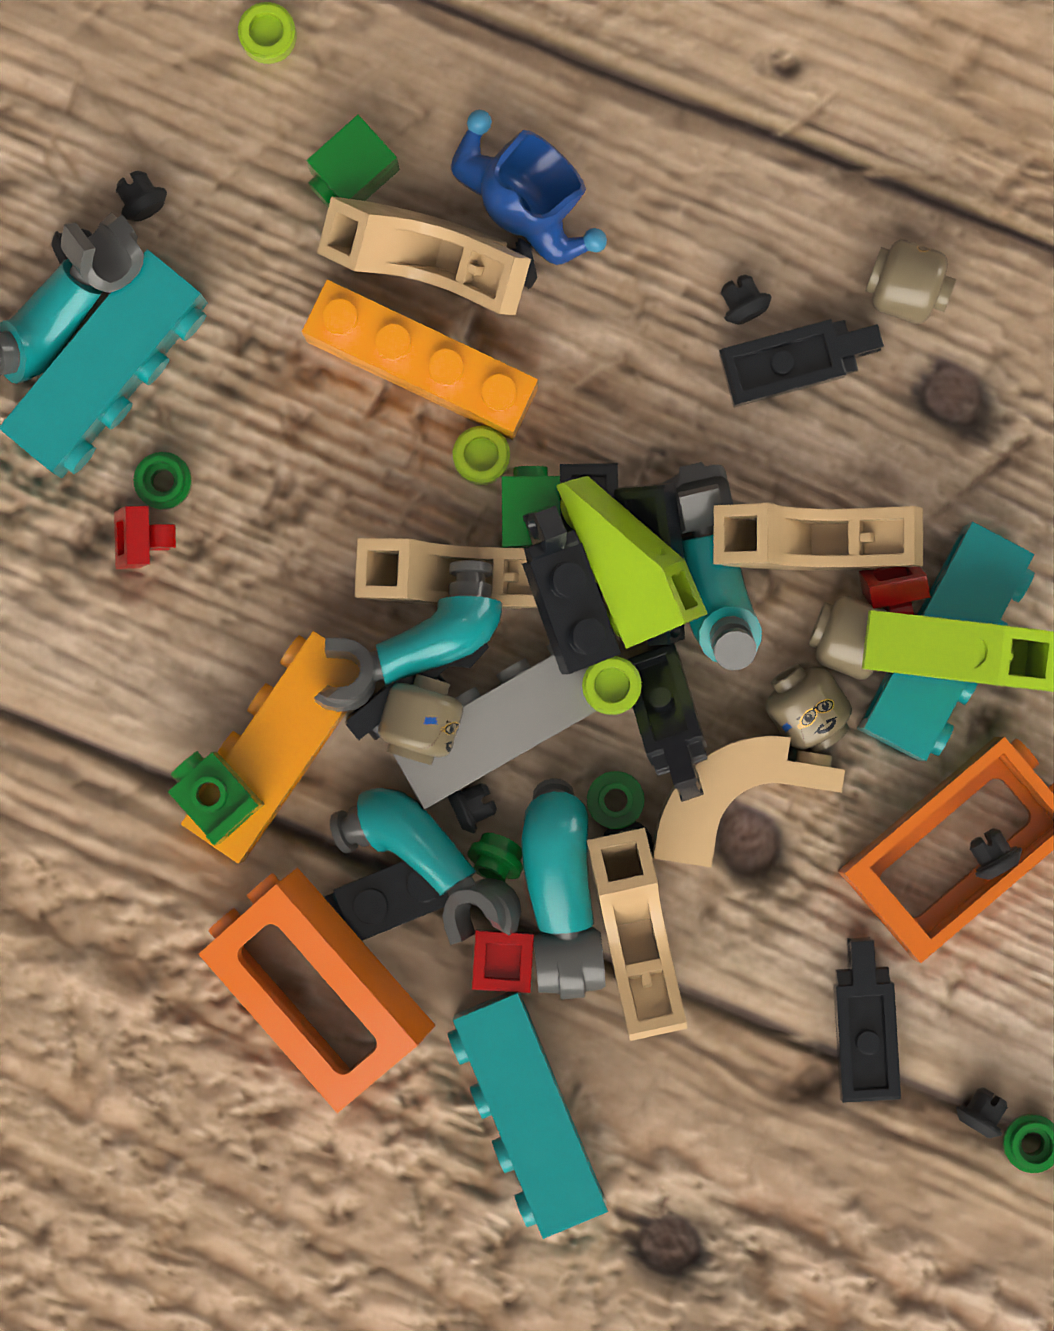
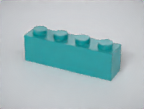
[0,249,208,478]
[857,522,1035,761]
[447,992,608,1239]

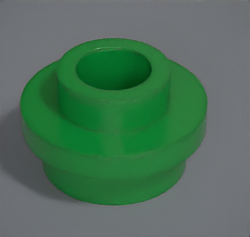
[133,452,192,510]
[587,771,645,829]
[467,832,524,882]
[1003,1114,1054,1173]

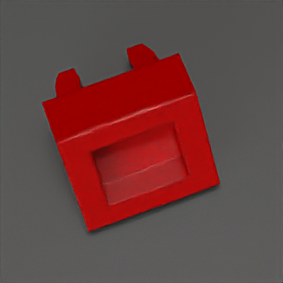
[114,506,176,569]
[859,566,930,615]
[472,929,534,993]

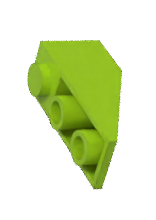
[556,476,708,649]
[862,610,1054,692]

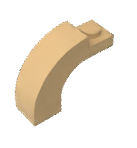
[317,197,531,315]
[714,503,923,570]
[355,538,537,609]
[651,736,845,867]
[587,828,687,1041]

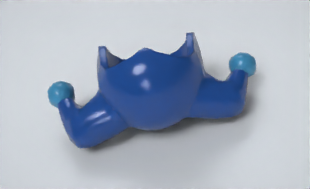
[451,109,607,265]

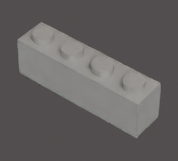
[393,644,596,810]

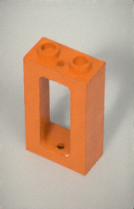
[838,737,1054,963]
[198,867,436,1113]

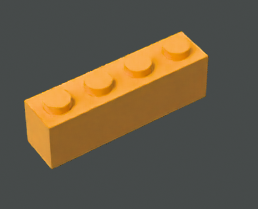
[302,279,538,440]
[181,631,360,864]

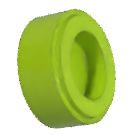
[238,2,297,64]
[453,426,510,485]
[582,656,642,715]

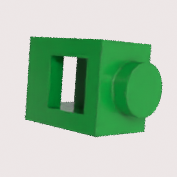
[168,751,264,846]

